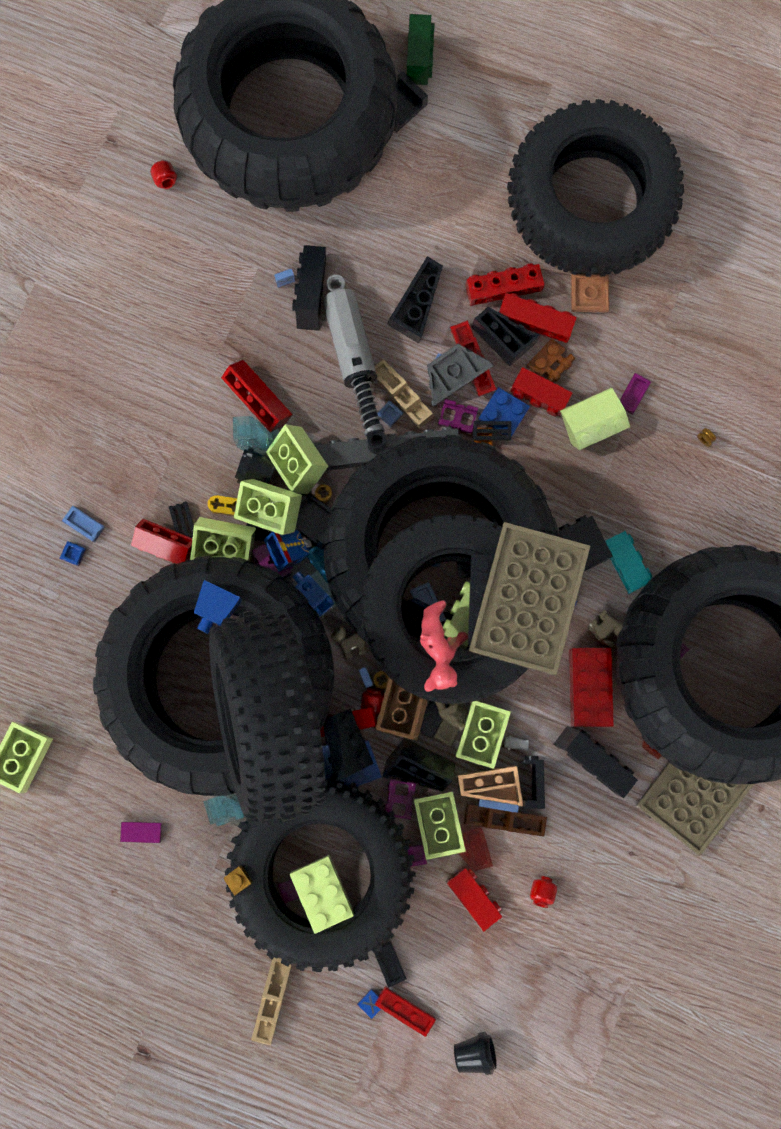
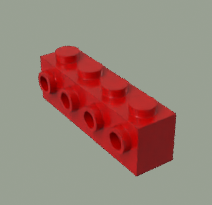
[465,263,544,306]
[499,293,577,343]
[221,360,293,433]

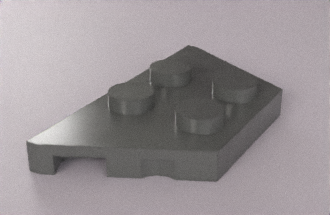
[427,344,494,406]

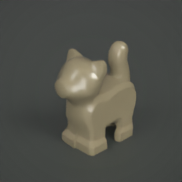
[587,610,624,651]
[331,625,368,660]

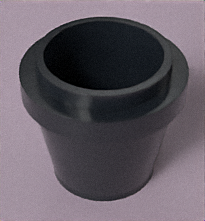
[234,447,275,484]
[454,1032,497,1075]

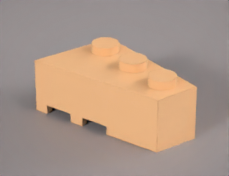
[457,765,523,806]

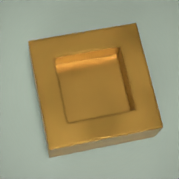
[223,865,253,896]

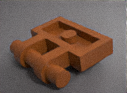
[526,338,575,383]

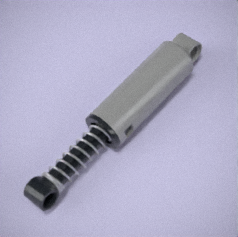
[323,275,387,454]

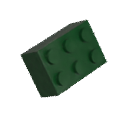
[406,14,435,85]

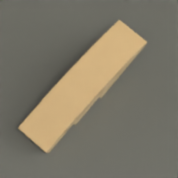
[375,359,434,428]
[251,957,291,1046]

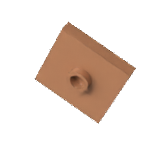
[571,274,609,312]

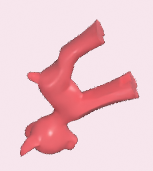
[420,600,468,692]

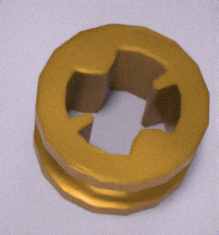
[697,428,716,447]
[315,484,332,503]
[373,671,389,689]

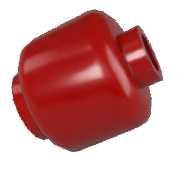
[150,160,177,189]
[361,687,385,717]
[530,876,558,908]

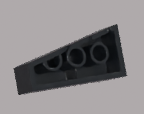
[292,245,326,331]
[387,256,443,344]
[553,726,638,798]

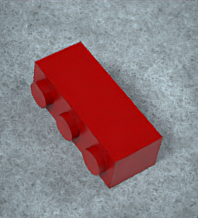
[510,367,573,417]
[131,519,193,564]
[446,867,502,932]

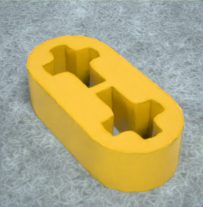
[207,495,237,517]

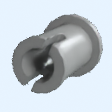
[504,735,529,751]

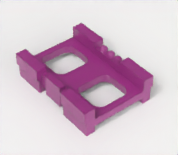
[438,399,478,434]
[385,779,417,820]

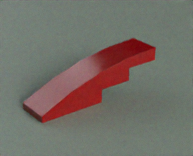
[450,320,497,396]

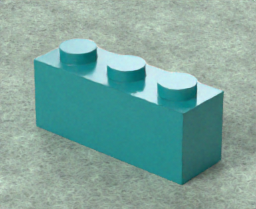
[605,531,653,594]

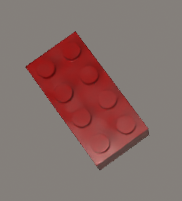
[569,648,614,727]

